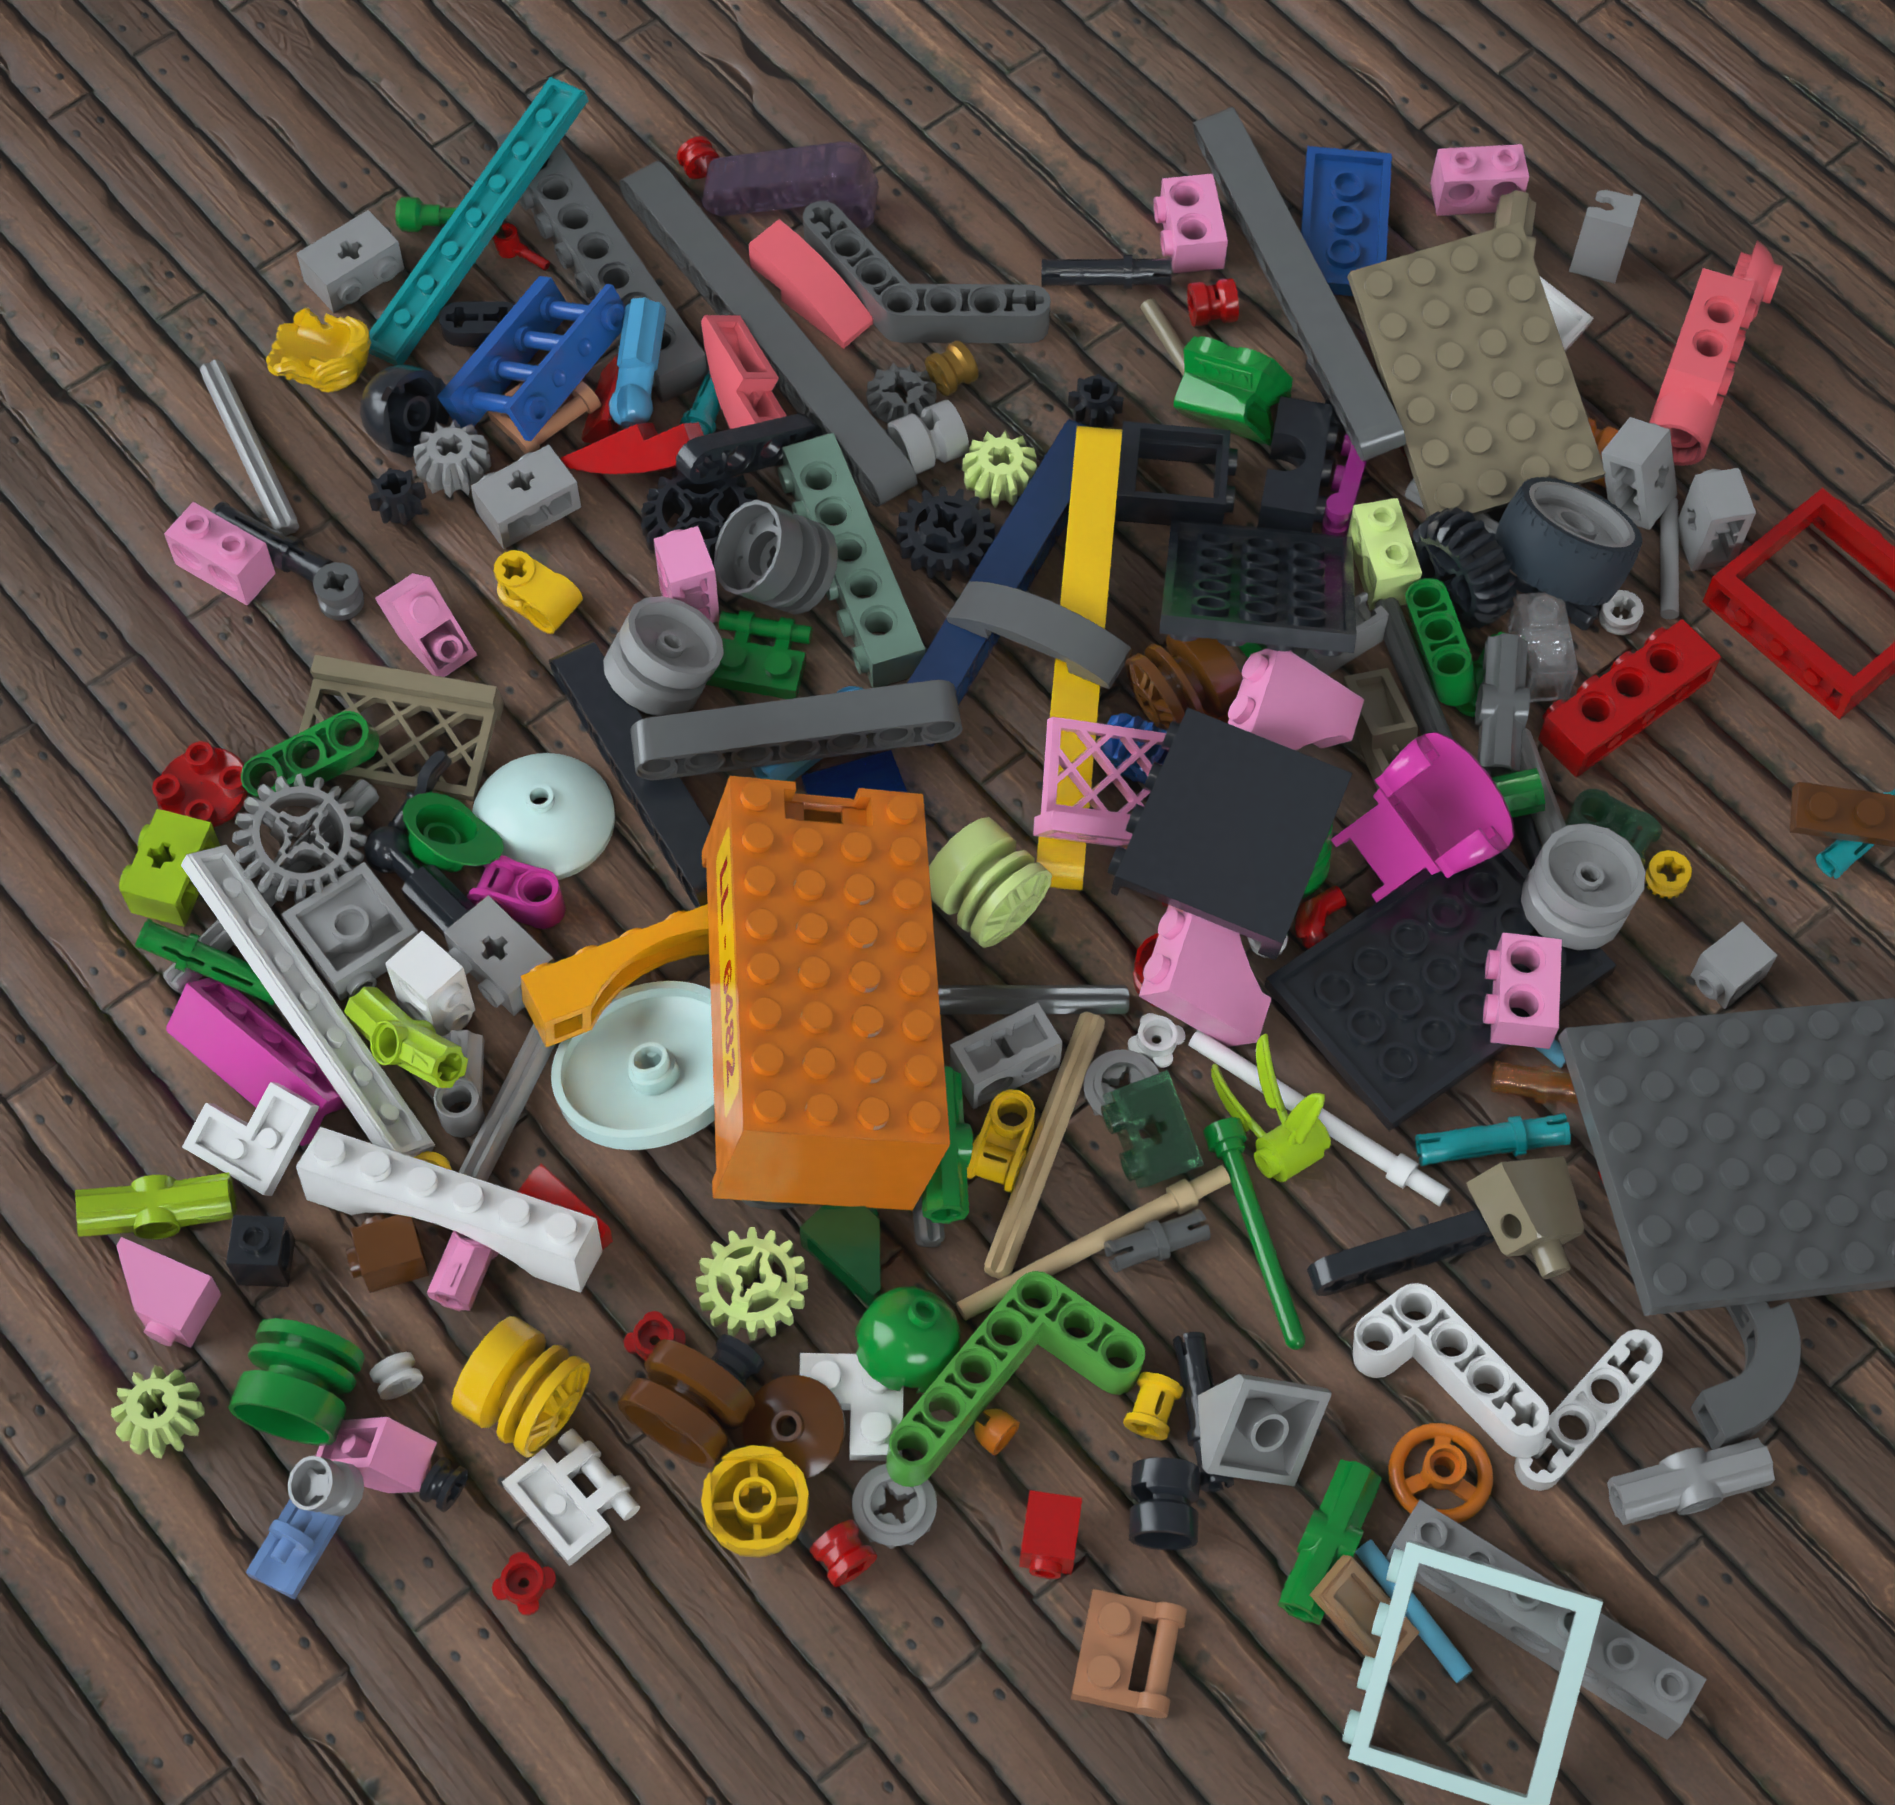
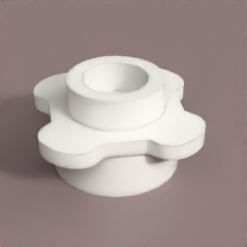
[1128,1013,1185,1068]

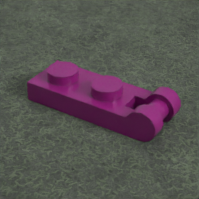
[1321,433,1367,536]

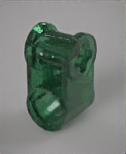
[1565,789,1663,866]

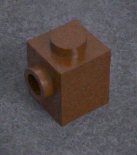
[346,1215,429,1293]

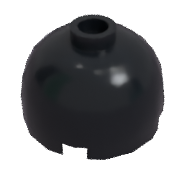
[360,364,449,458]

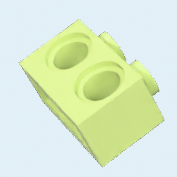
[1347,498,1422,610]

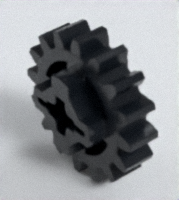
[896,487,995,581]

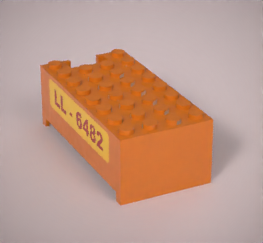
[702,776,950,1210]

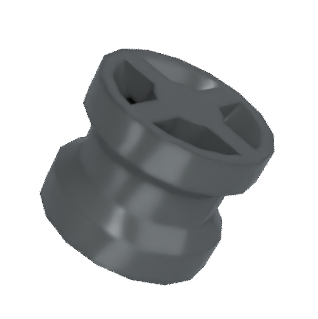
[313,562,365,621]

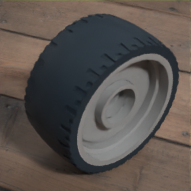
[1495,477,1643,606]

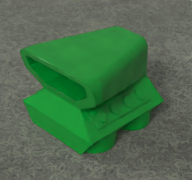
[1174,336,1293,446]

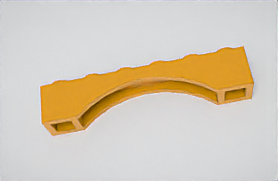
[521,904,709,1048]

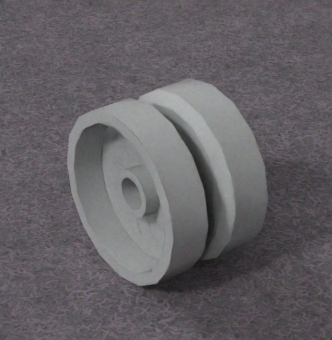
[603,596,724,716]
[1521,823,1646,950]

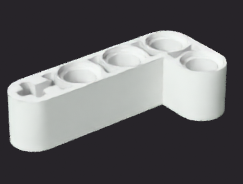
[1353,1283,1550,1458]

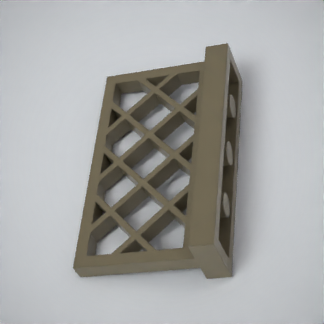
[299,655,504,801]

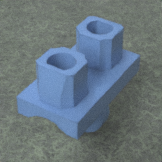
[246,1499,345,1600]

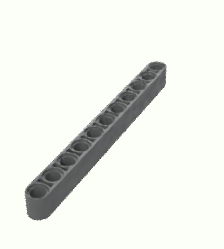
[1193,107,1406,462]
[620,160,917,507]

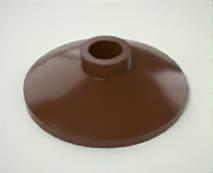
[743,1375,846,1480]

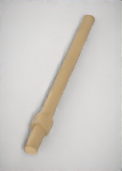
[956,1165,1231,1321]

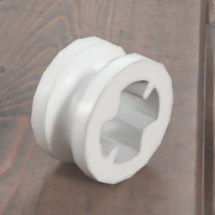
[1599,590,1643,635]
[369,1352,423,1400]

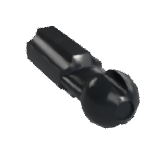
[364,826,475,939]

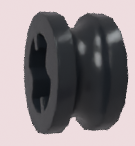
[419,1457,469,1512]

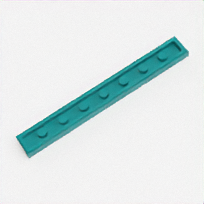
[369,76,589,366]

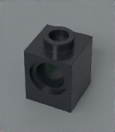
[226,1215,295,1287]

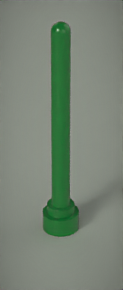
[1203,1117,1306,1350]

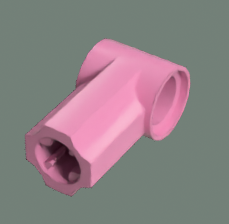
[427,1231,499,1311]

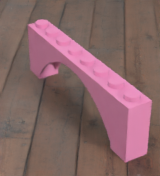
[1139,648,1365,1047]

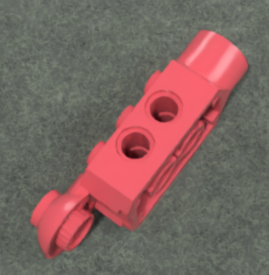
[1649,240,1783,466]

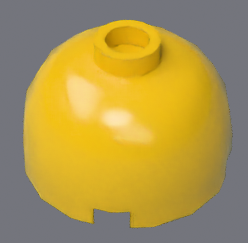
[701,1445,809,1558]

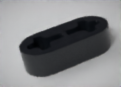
[439,301,515,347]

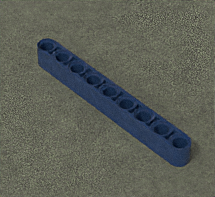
[907,419,1088,747]

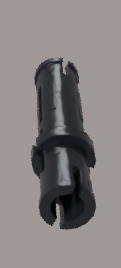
[1042,254,1172,289]
[211,502,334,583]
[1173,1332,1234,1492]

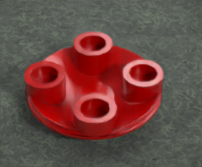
[152,741,249,828]

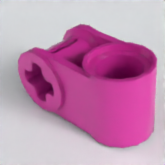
[467,855,566,929]

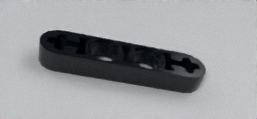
[676,414,822,484]
[1307,1209,1495,1296]

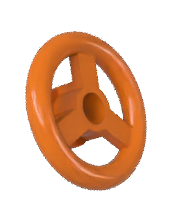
[1388,1423,1493,1523]

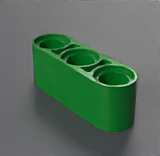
[1405,578,1477,706]
[241,711,380,800]

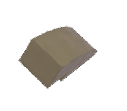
[1343,668,1418,798]

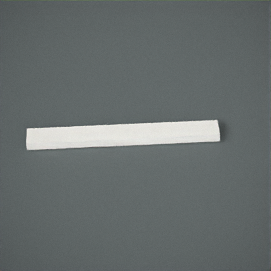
[181,845,435,1157]

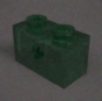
[1101,1070,1204,1189]

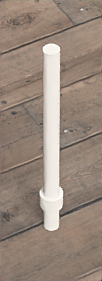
[1188,1030,1450,1207]

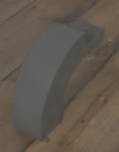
[1690,1301,1801,1450]

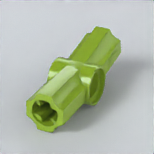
[344,987,468,1088]
[75,1172,237,1240]

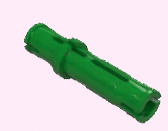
[135,918,275,1006]

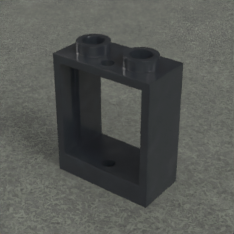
[1115,421,1238,526]

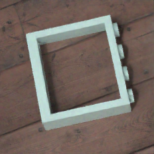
[1342,1540,1603,1805]

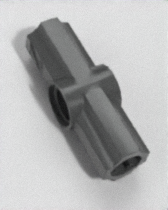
[1475,633,1530,778]

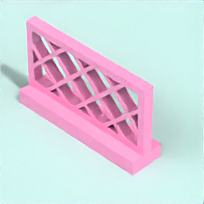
[1033,717,1169,847]

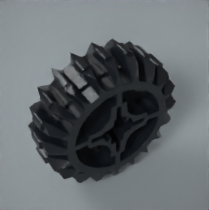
[641,467,758,572]
[1412,507,1517,629]

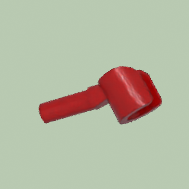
[492,223,550,271]

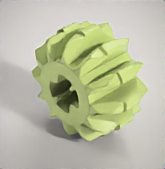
[962,430,1038,508]
[111,1365,205,1459]

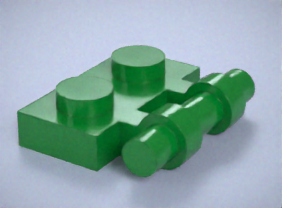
[706,610,813,699]

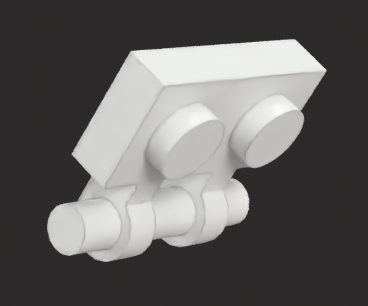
[502,1429,640,1566]

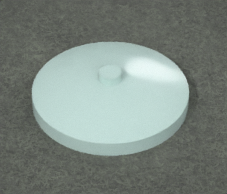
[551,981,715,1150]

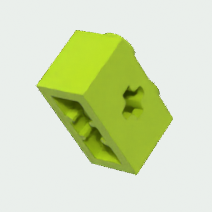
[119,809,220,927]

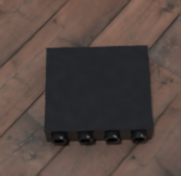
[1107,708,1353,960]

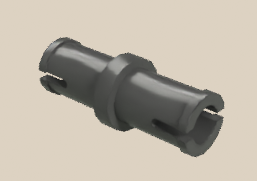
[1104,1209,1210,1273]

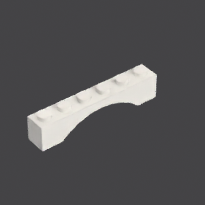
[296,1127,603,1293]

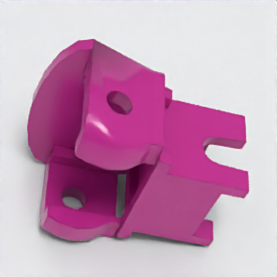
[1331,732,1514,902]

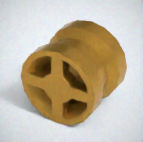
[925,341,979,396]

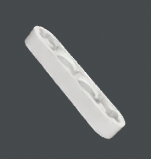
[1514,1329,1663,1491]

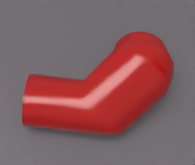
[1294,885,1347,949]

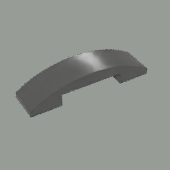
[946,581,1132,689]

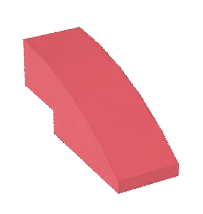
[748,219,873,349]
[701,315,787,449]

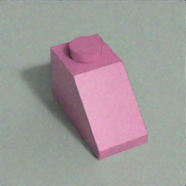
[116,1237,222,1348]
[316,1417,437,1493]

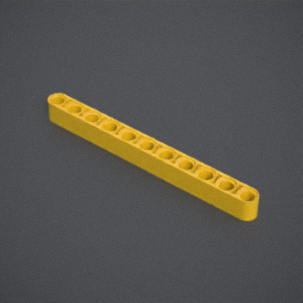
[1036,426,1122,891]

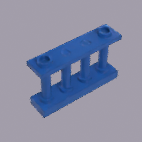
[437,276,626,441]

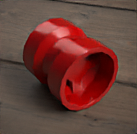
[1187,278,1239,327]

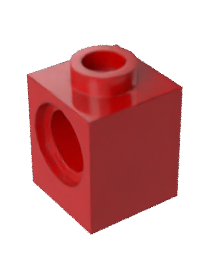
[1019,1490,1083,1579]

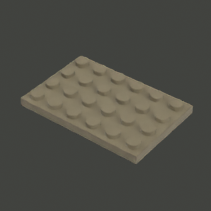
[1347,221,1606,517]

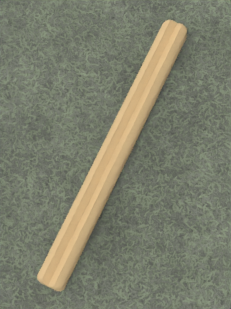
[984,1012,1105,1280]

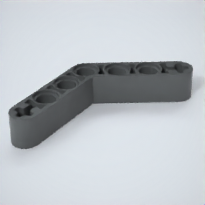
[803,201,1051,343]

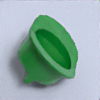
[402,792,504,873]

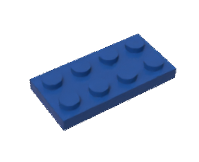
[1300,146,1392,296]

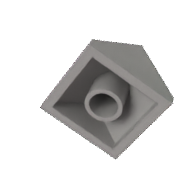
[1198,1374,1332,1486]

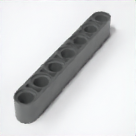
[630,680,963,780]

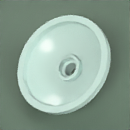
[472,753,615,880]

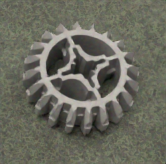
[232,773,367,904]

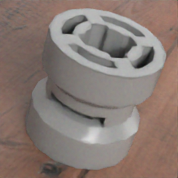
[288,1456,364,1517]

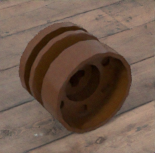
[1125,634,1243,731]

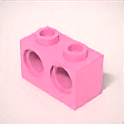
[1430,144,1529,216]
[1154,174,1228,274]
[164,502,276,606]
[654,526,720,623]
[1483,933,1562,1049]

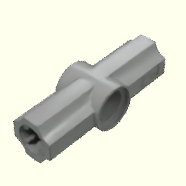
[1607,1438,1775,1525]

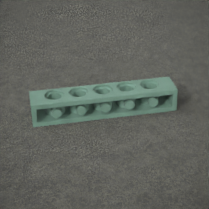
[778,432,925,688]

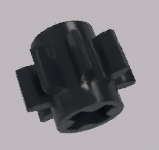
[1068,374,1124,428]
[368,468,427,525]

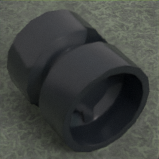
[1129,1457,1200,1550]

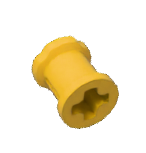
[1123,1372,1184,1440]

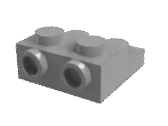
[282,862,418,1001]

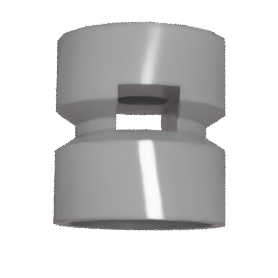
[887,400,969,475]

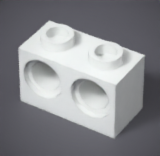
[385,931,475,1036]

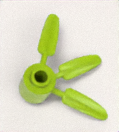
[1211,1033,1331,1182]

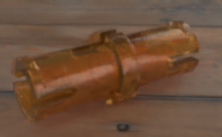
[1491,1061,1579,1104]

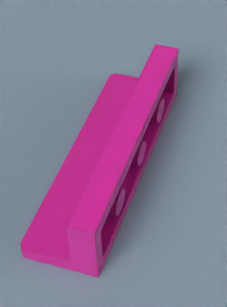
[166,977,347,1146]

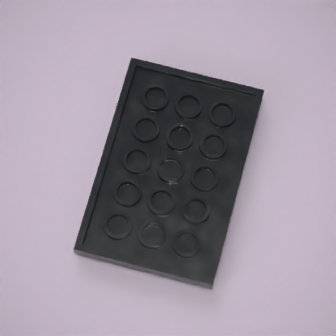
[1159,519,1357,657]
[1264,848,1616,1132]

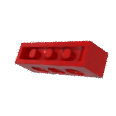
[1538,619,1721,778]

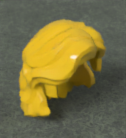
[266,307,371,392]

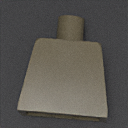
[1466,1156,1584,1279]

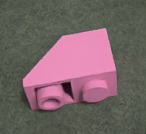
[375,573,477,677]

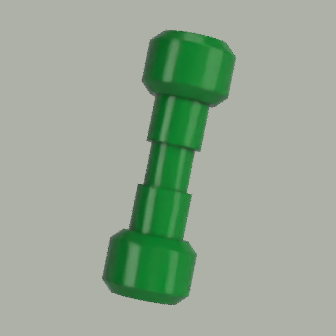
[395,197,502,236]

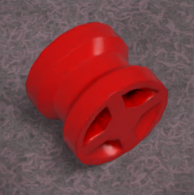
[810,1520,877,1587]

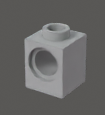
[1690,921,1777,1009]

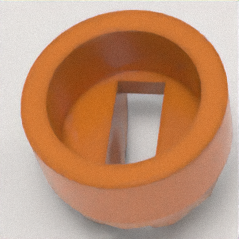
[974,1408,1020,1455]

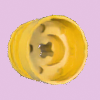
[451,1316,591,1458]

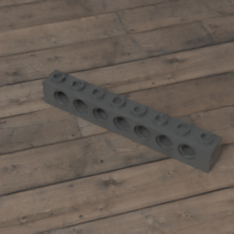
[497,131,708,403]

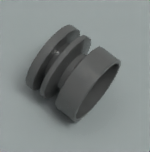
[714,500,838,615]

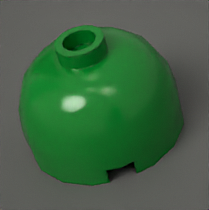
[854,1286,961,1393]

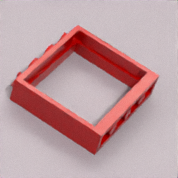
[1702,487,1895,720]

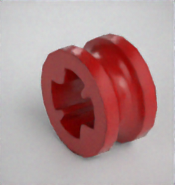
[676,136,720,180]

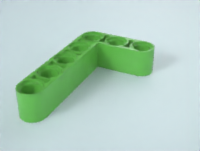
[886,1271,1145,1487]

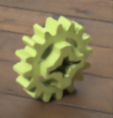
[696,1227,808,1341]

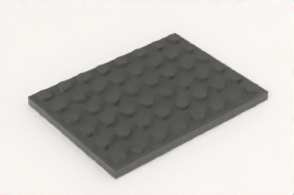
[1558,998,1895,1316]

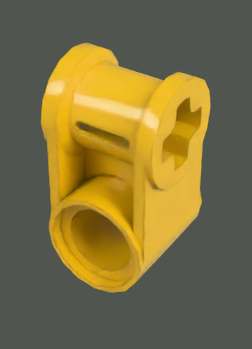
[494,550,583,634]
[967,1089,1035,1193]

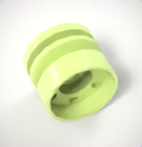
[929,817,1052,948]

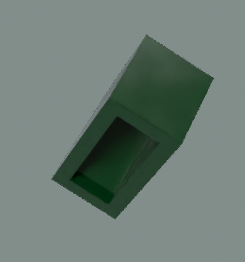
[800,1205,881,1307]

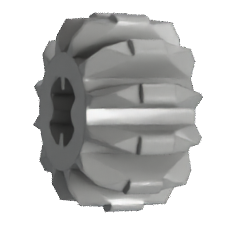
[413,419,491,498]

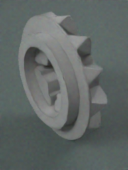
[1084,1049,1163,1126]
[852,1464,937,1549]

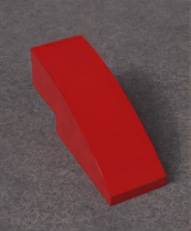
[560,422,704,474]

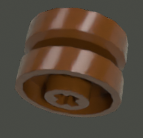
[617,1339,755,1469]

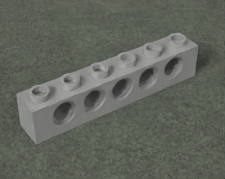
[1386,1500,1707,1740]

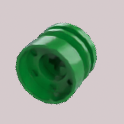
[228,1318,365,1446]

